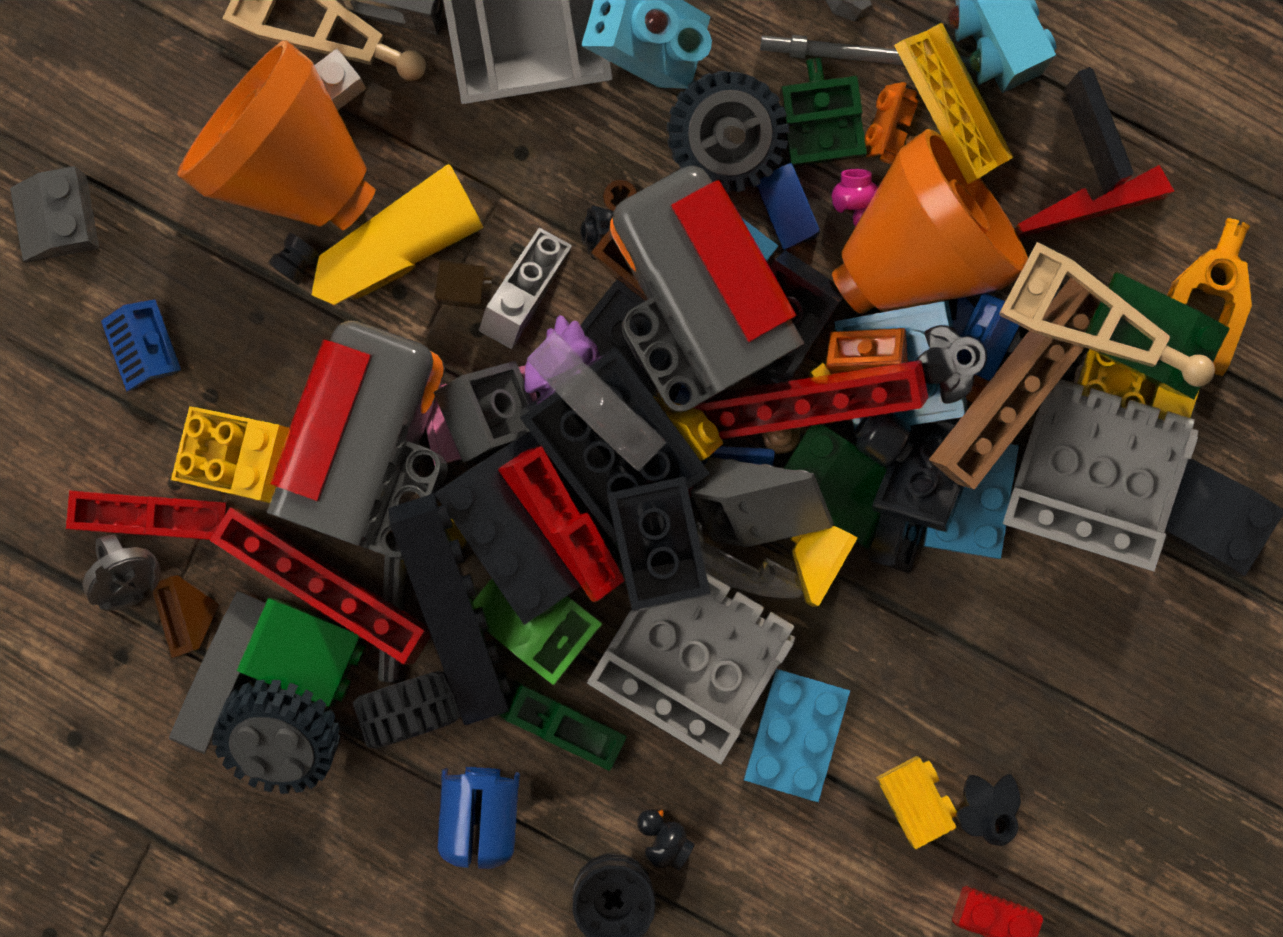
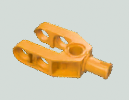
[1167,218,1252,377]

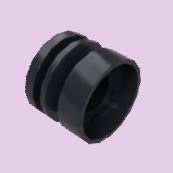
[572,853,655,937]

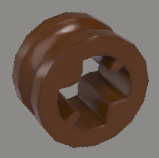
[603,179,637,211]

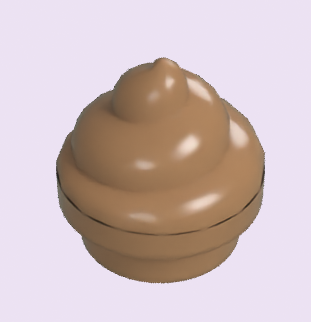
[762,427,800,455]

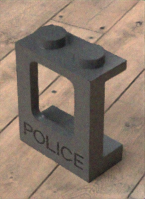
[342,0,444,35]

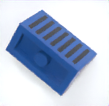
[101,299,181,391]

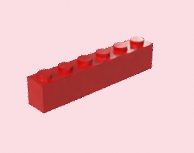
[694,360,929,439]
[210,508,431,664]

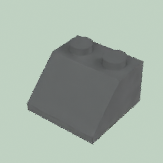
[10,166,100,263]
[433,361,533,463]

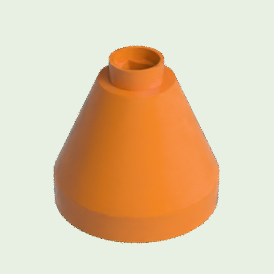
[177,40,376,231]
[832,129,1028,315]

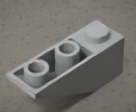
[479,227,572,349]

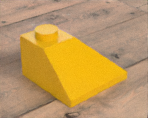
[790,526,857,607]

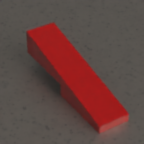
[1014,165,1174,238]
[498,446,625,602]
[66,490,226,540]

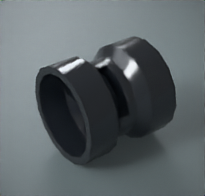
[268,232,321,285]

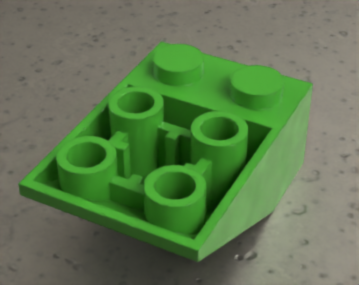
[473,579,603,685]

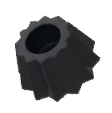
[580,205,614,260]

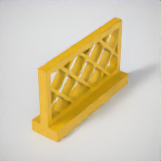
[894,23,1014,184]

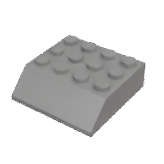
[444,0,613,104]

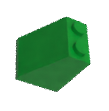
[236,598,367,707]

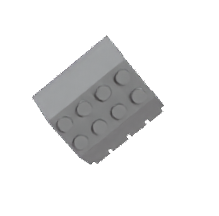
[1003,379,1198,571]
[587,573,795,765]

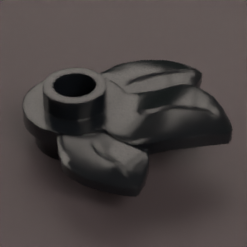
[916,325,987,404]
[956,774,1021,846]

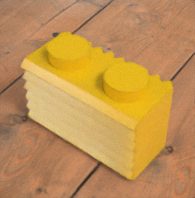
[876,756,957,849]

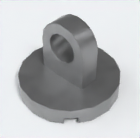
[82,534,161,611]

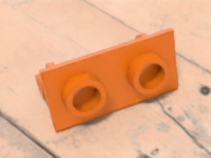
[864,82,919,164]

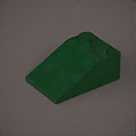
[1085,272,1230,400]
[783,424,887,549]

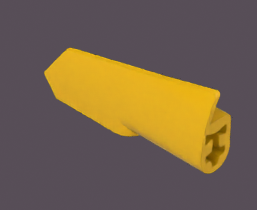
[311,164,484,306]

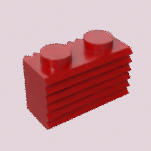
[952,886,1043,937]

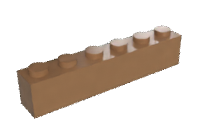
[929,278,1101,490]

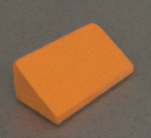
[826,328,908,374]

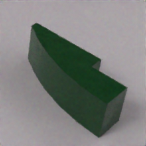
[499,681,627,771]

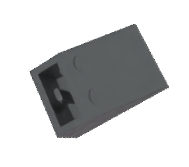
[690,457,834,547]

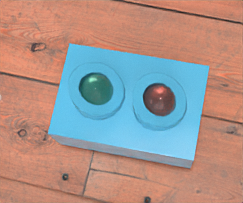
[581,0,712,89]
[948,0,1057,93]

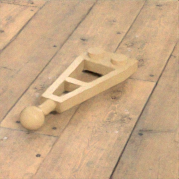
[222,0,426,81]
[999,242,1215,387]

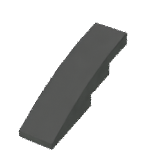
[169,591,266,755]

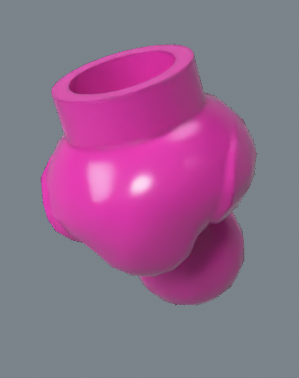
[831,169,878,227]

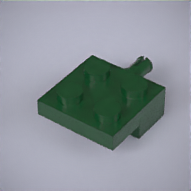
[780,58,867,167]

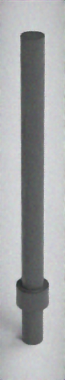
[760,35,976,73]

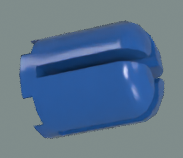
[437,767,520,869]

